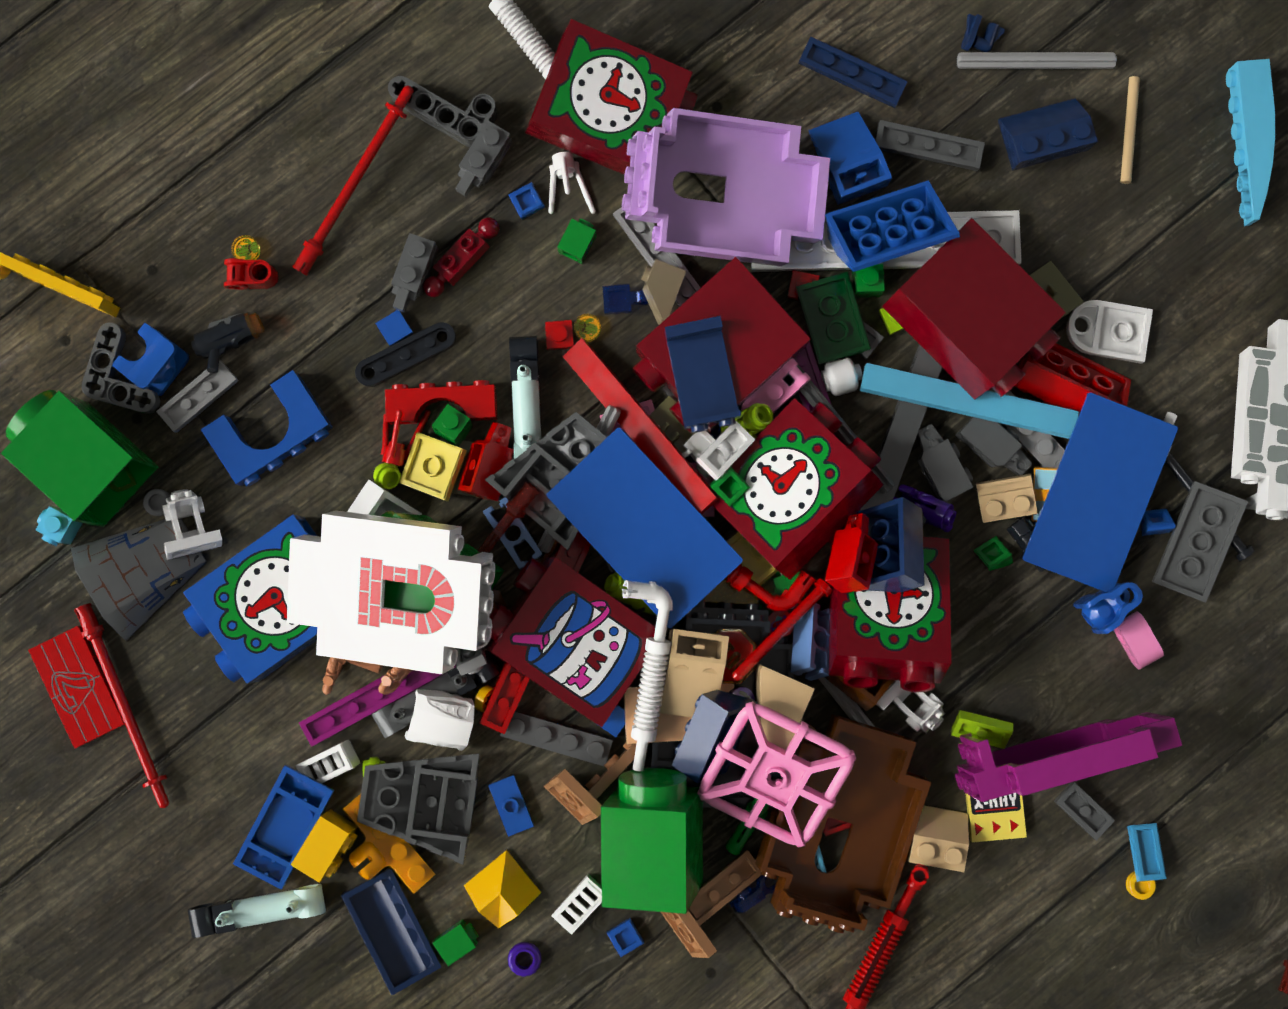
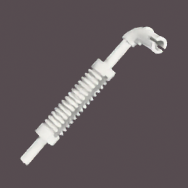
[489,0,555,80]
[622,580,673,771]

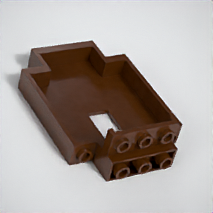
[755,714,931,933]

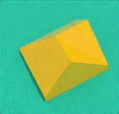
[464,850,541,928]

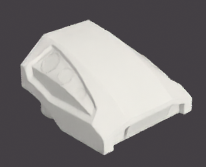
[405,689,474,751]

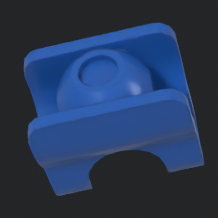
[112,323,189,396]
[1073,583,1143,634]

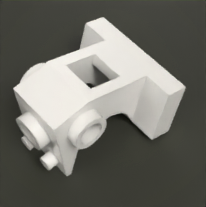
[683,421,755,480]
[162,489,222,560]
[876,680,945,733]

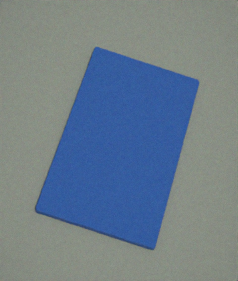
[1022,393,1178,592]
[546,428,743,628]

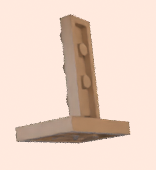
[544,742,649,825]
[661,850,762,958]

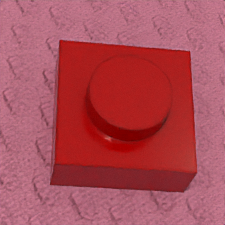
[787,270,819,301]
[545,320,574,350]

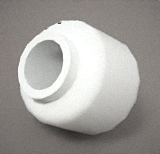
[821,357,863,396]

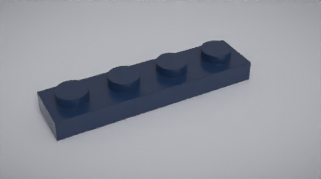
[798,37,908,108]

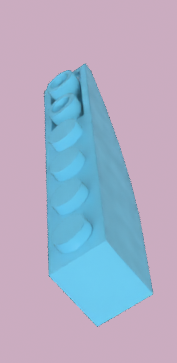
[1226,59,1275,226]

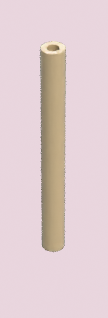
[1120,76,1140,184]

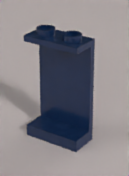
[665,316,741,433]

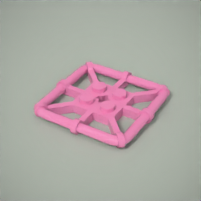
[698,701,856,848]

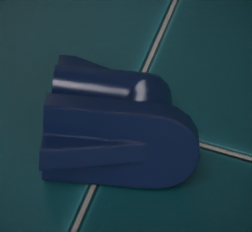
[961,14,1005,52]

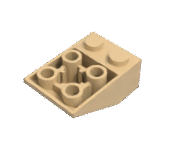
[659,629,729,717]

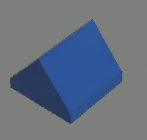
[1141,509,1176,536]

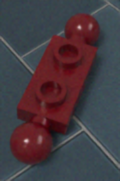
[423,217,500,297]

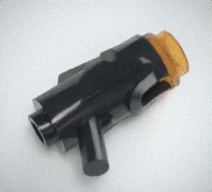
[191,312,265,373]

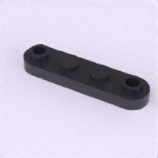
[355,322,456,387]

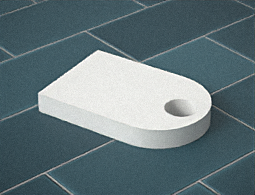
[1066,300,1153,364]

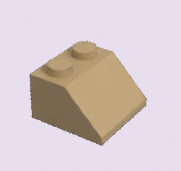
[906,805,969,872]

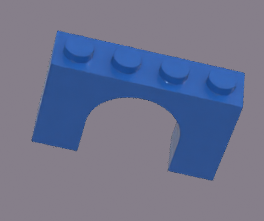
[201,370,333,487]

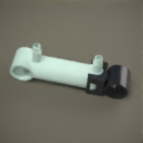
[509,336,541,459]
[188,884,326,938]

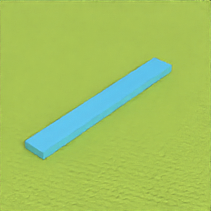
[860,363,1079,439]

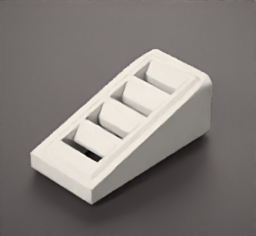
[295,740,360,783]
[551,874,602,935]

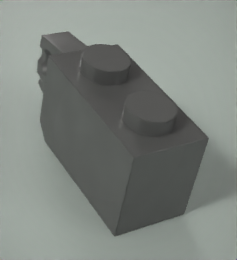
[456,120,513,198]
[391,233,439,313]
[955,417,1032,476]
[917,424,973,502]

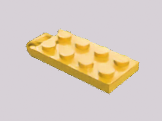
[0,252,120,318]

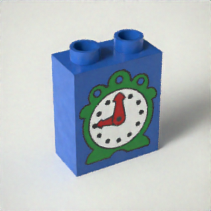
[183,514,318,684]

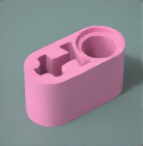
[1114,611,1164,670]

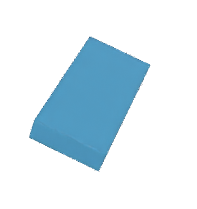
[1127,823,1167,882]

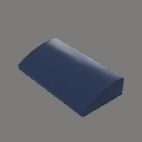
[340,868,441,995]

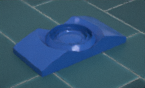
[233,765,334,890]

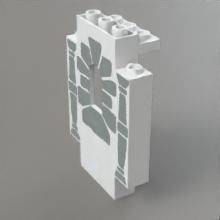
[1231,319,1288,520]

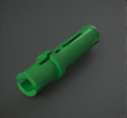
[725,798,770,855]

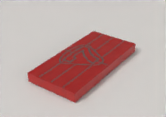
[28,626,125,749]

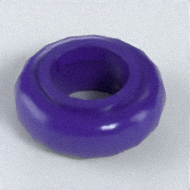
[508,942,542,977]

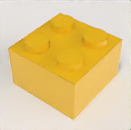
[291,809,358,883]

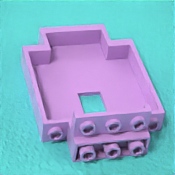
[622,108,830,266]

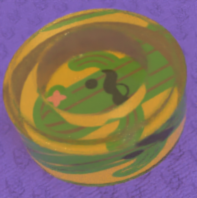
[231,235,260,260]
[574,314,601,342]

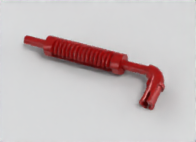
[725,563,816,612]
[842,864,929,1009]

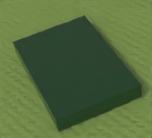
[795,272,871,365]

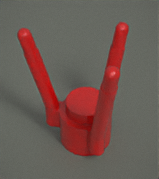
[381,409,431,466]

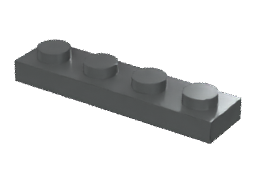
[875,120,985,171]
[500,711,613,767]

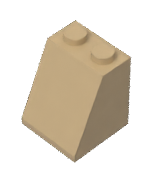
[756,664,814,750]

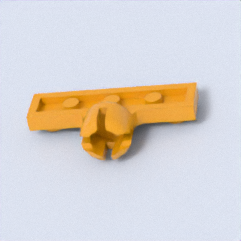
[342,794,436,894]

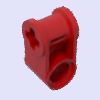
[224,258,279,290]

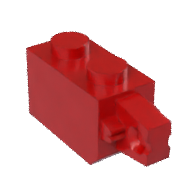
[458,423,514,502]
[825,513,878,593]

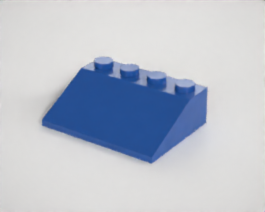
[825,180,960,272]

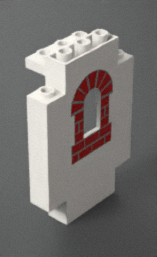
[287,511,495,674]

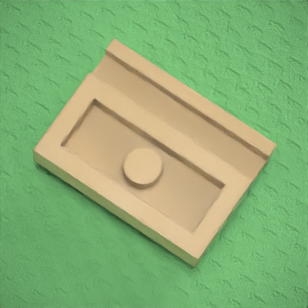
[976,474,1038,523]

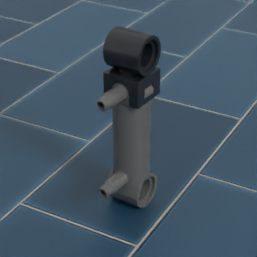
[372,650,502,738]

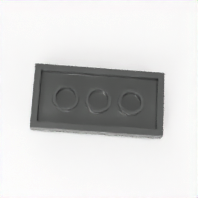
[1152,481,1248,603]

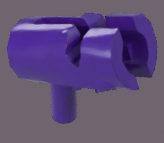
[893,484,956,532]

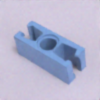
[483,497,544,570]
[791,603,830,681]

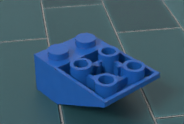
[808,112,892,205]

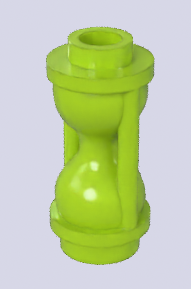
[721,403,773,436]

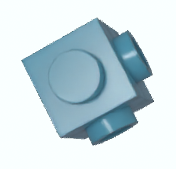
[36,506,83,546]

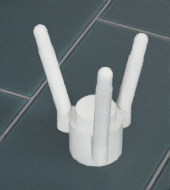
[548,152,596,214]

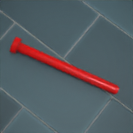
[732,578,833,681]

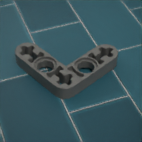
[82,322,160,414]

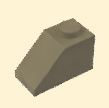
[641,259,686,325]

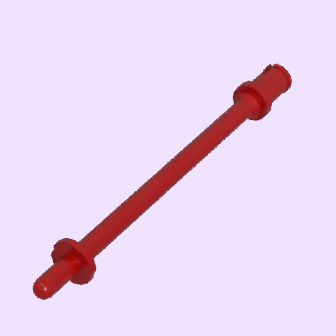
[292,85,413,276]
[74,603,169,808]

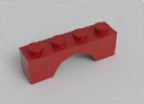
[385,380,498,425]

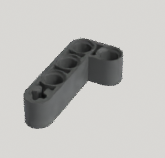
[388,76,498,147]

